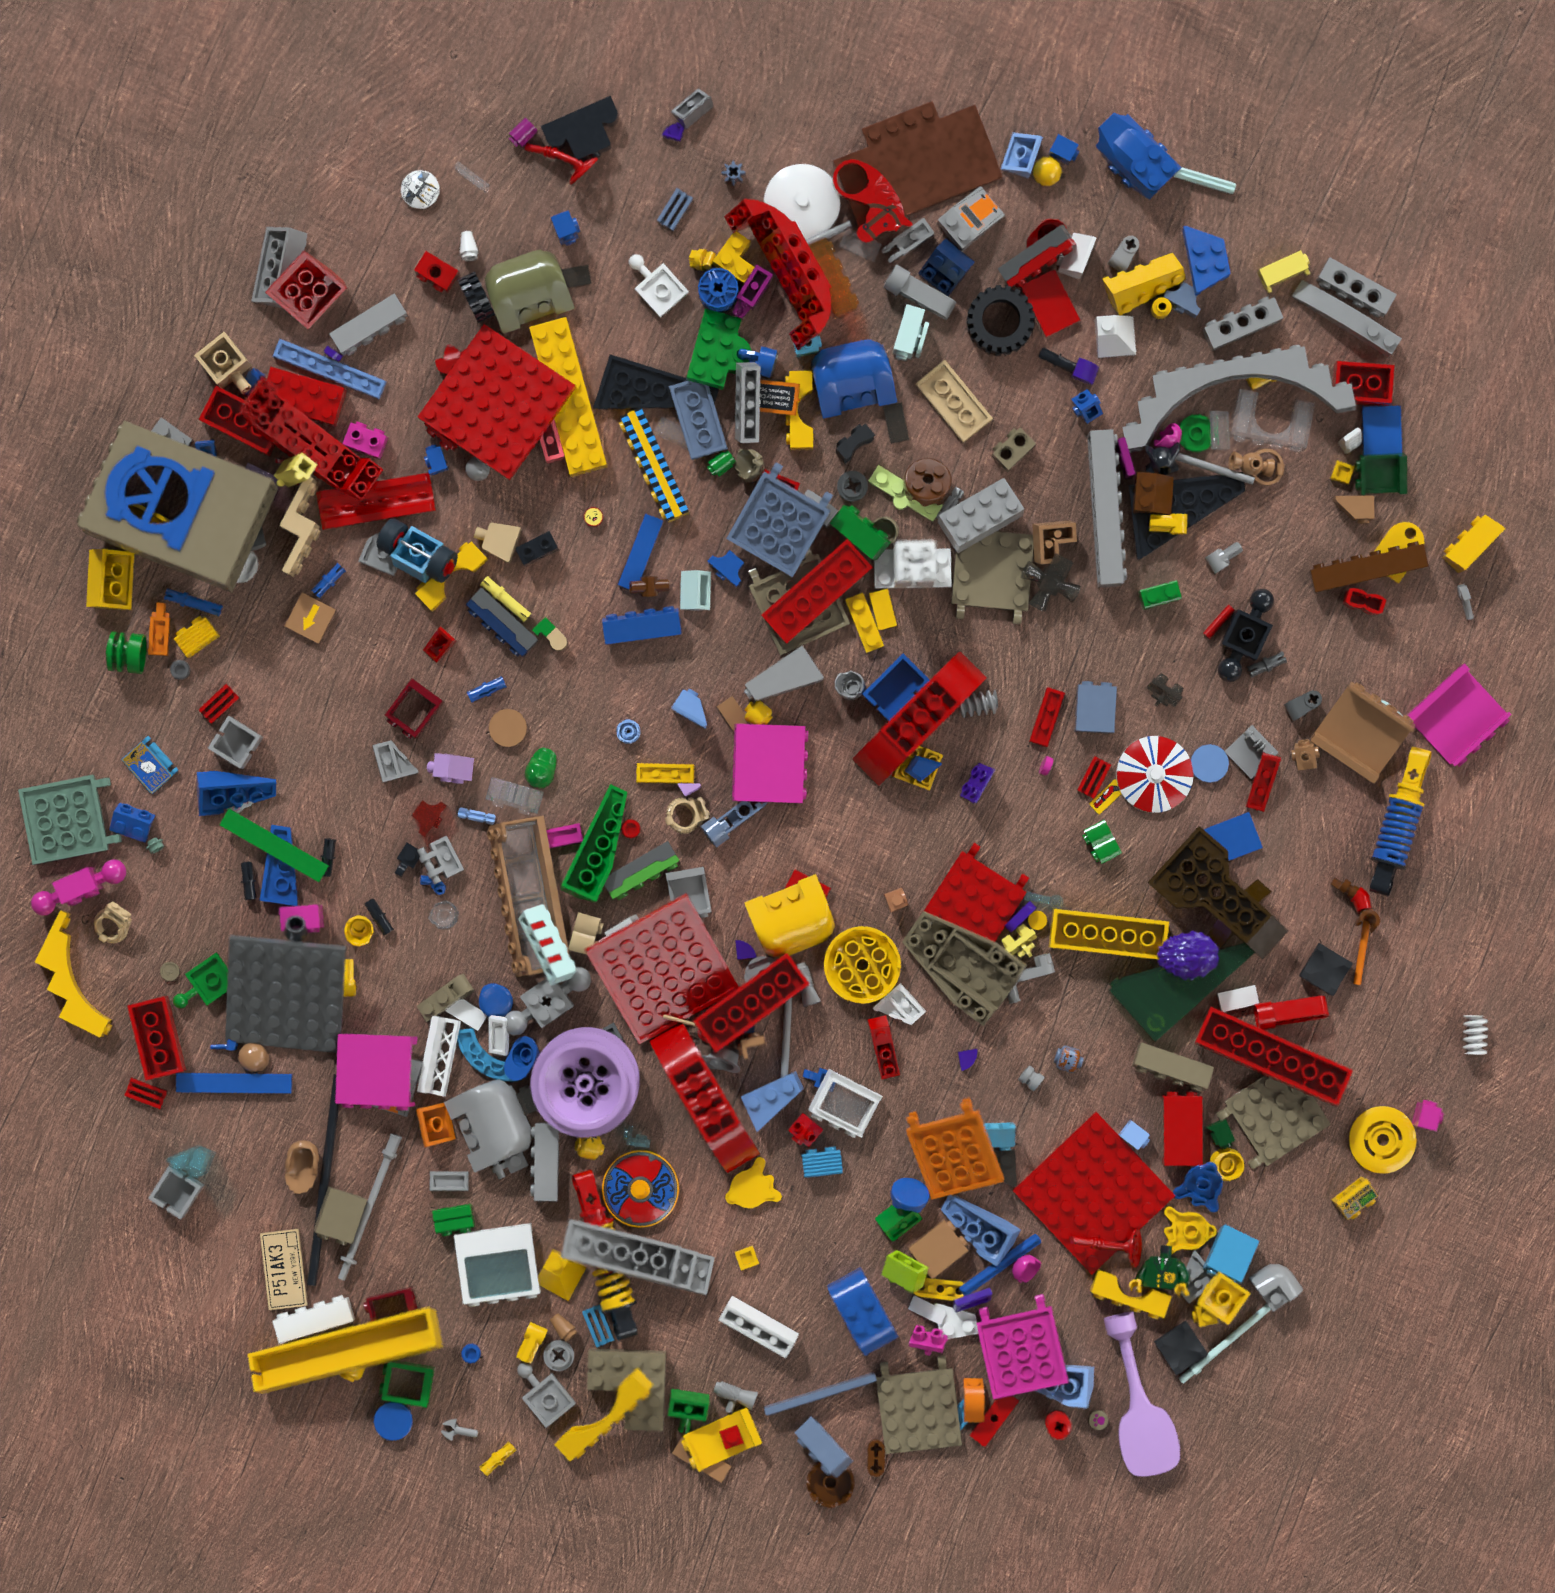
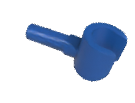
[210,1039,238,1051]

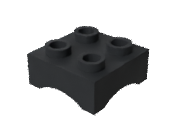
[836,423,875,464]
[1299,943,1353,996]
[1154,1321,1209,1375]

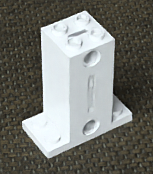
[874,541,951,589]

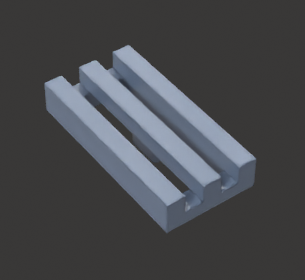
[657,188,693,231]

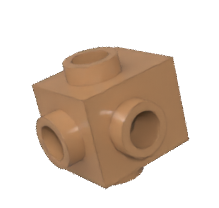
[1291,739,1320,771]

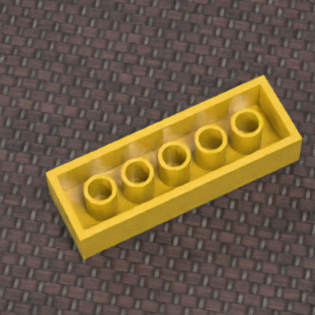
[1048,909,1169,959]

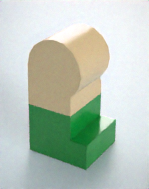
[532,617,568,651]

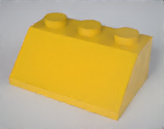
[1442,515,1505,573]
[86,549,134,610]

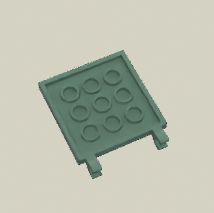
[18,775,122,865]

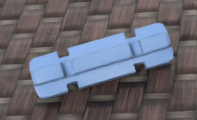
[458,808,496,825]

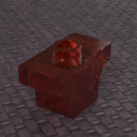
[411,800,448,837]

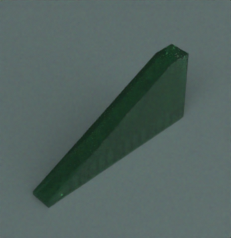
[1108,942,1254,1042]

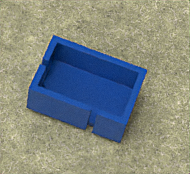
[862,653,930,722]

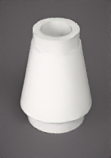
[460,231,479,261]

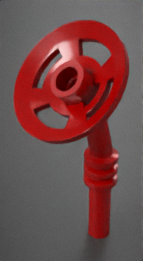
[525,143,598,185]
[1071,1229,1142,1268]

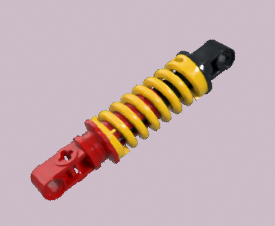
[572,1169,638,1341]

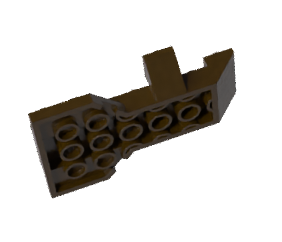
[1148,826,1289,960]

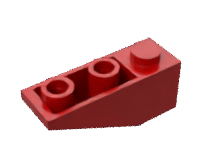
[868,1015,900,1079]

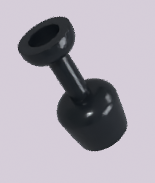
[284,916,307,942]

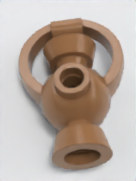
[1228,448,1285,486]

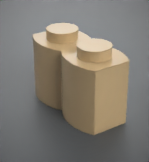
[568,912,604,955]

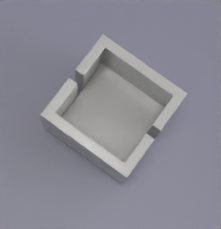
[208,716,264,769]
[148,1164,204,1219]

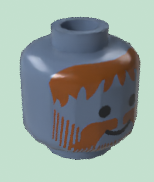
[1054,1045,1083,1073]

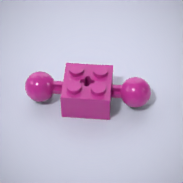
[31,860,126,916]

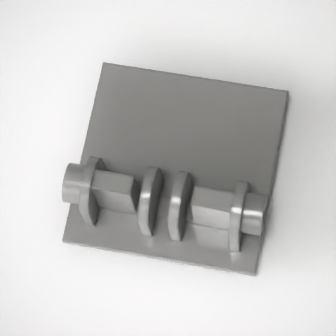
[1225,725,1279,779]

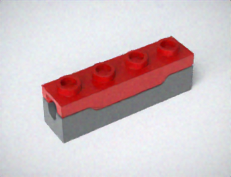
[998,225,1076,288]

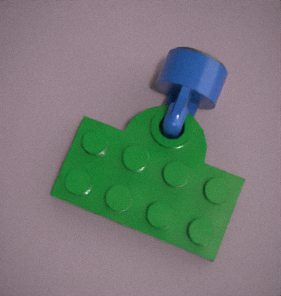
[686,309,778,390]

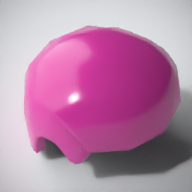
[1154,423,1182,449]
[1012,1255,1041,1283]

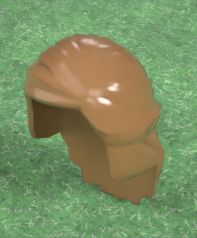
[285,1140,320,1194]

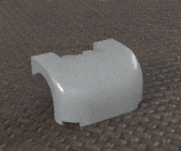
[444,1079,531,1173]

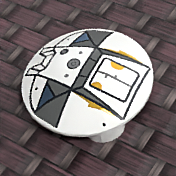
[401,170,439,209]

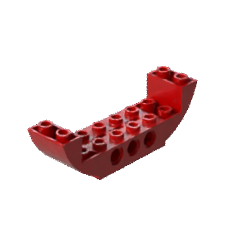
[724,199,832,350]
[241,377,384,501]
[852,651,987,786]
[650,1023,761,1173]

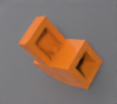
[963,1378,984,1422]

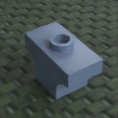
[1164,282,1201,318]

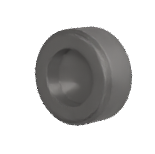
[170,660,190,680]

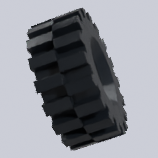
[457,271,495,323]

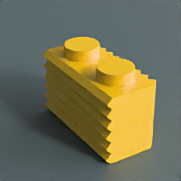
[174,616,220,658]

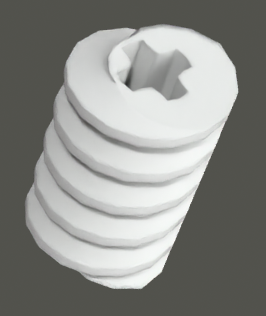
[1463,1015,1488,1055]

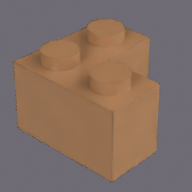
[1032,521,1077,564]

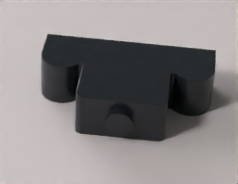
[541,95,619,162]

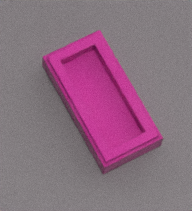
[546,823,583,849]

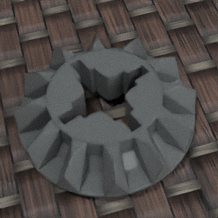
[837,471,868,502]

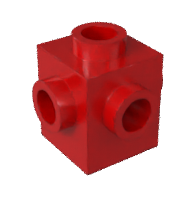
[788,1112,823,1147]

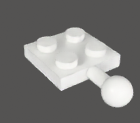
[629,254,689,318]

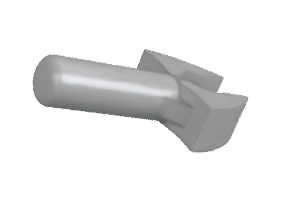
[1457,584,1474,620]
[441,1419,478,1440]

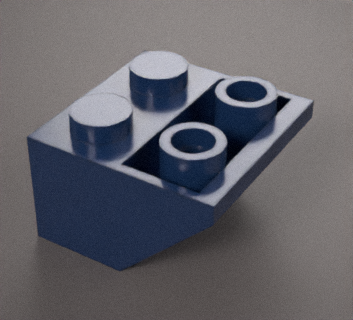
[918,238,975,296]

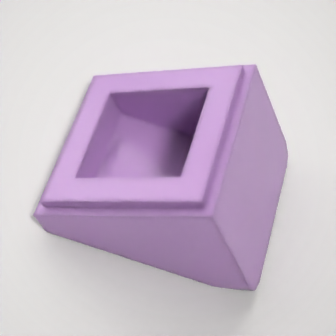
[678,783,701,797]

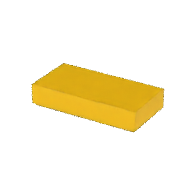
[869,589,897,631]

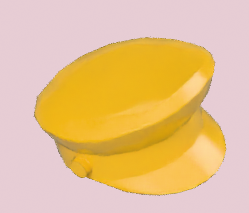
[1210,1148,1244,1181]

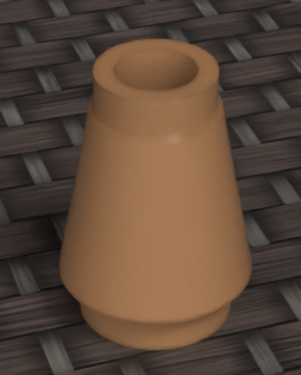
[550,1313,577,1342]

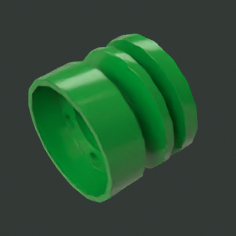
[106,631,147,674]

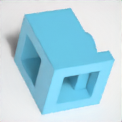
[794,336,822,357]

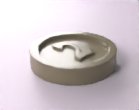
[160,962,180,981]

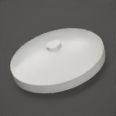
[764,164,840,240]

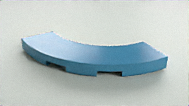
[457,1028,518,1082]

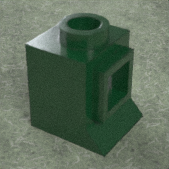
[1205,1119,1235,1150]

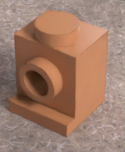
[884,887,908,912]

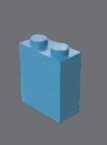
[1203,1224,1259,1285]

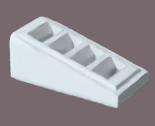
[1338,427,1362,454]

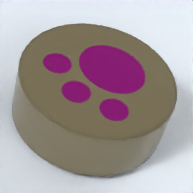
[1088,1410,1108,1430]

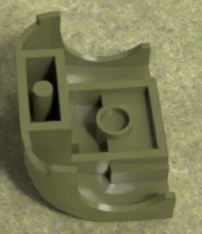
[484,249,575,334]

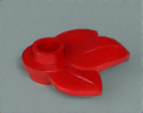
[435,344,465,374]

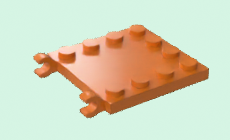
[906,1097,1004,1200]

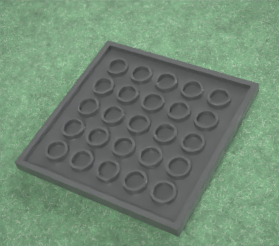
[225,935,346,1053]

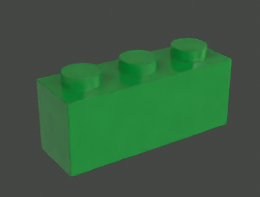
[830,505,891,560]

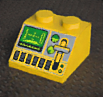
[1331,1177,1378,1220]

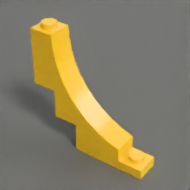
[35,910,112,1038]

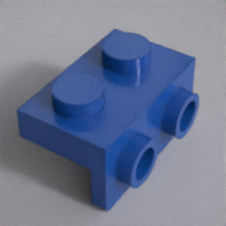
[109,803,155,843]

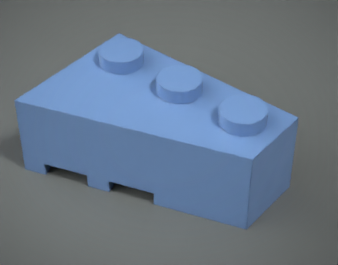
[741,1071,804,1132]

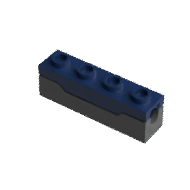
[466,588,539,657]

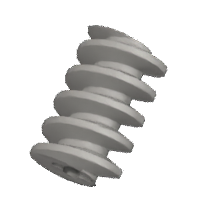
[959,689,998,718]

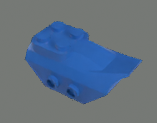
[1096,113,1182,200]

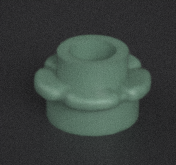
[146,837,165,854]

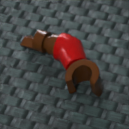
[1330,877,1380,933]

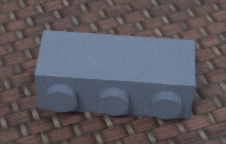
[795,1417,853,1477]

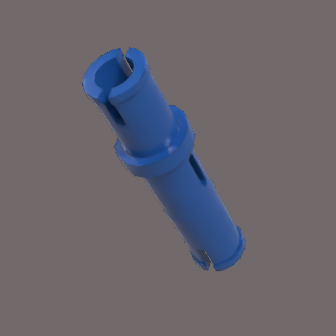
[164,588,223,617]

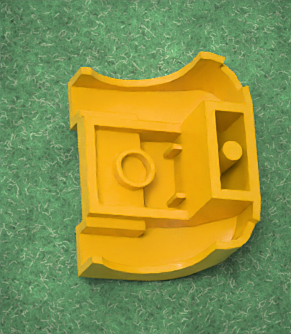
[744,874,835,958]

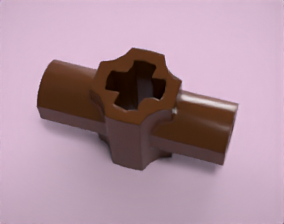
[629,576,669,597]

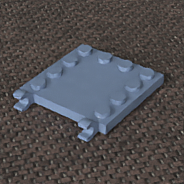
[726,463,833,577]

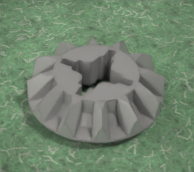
[543,1340,574,1371]

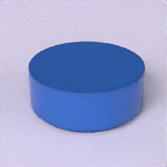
[461,1343,481,1363]

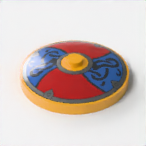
[602,1150,679,1227]

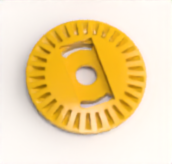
[1349,1106,1417,1174]

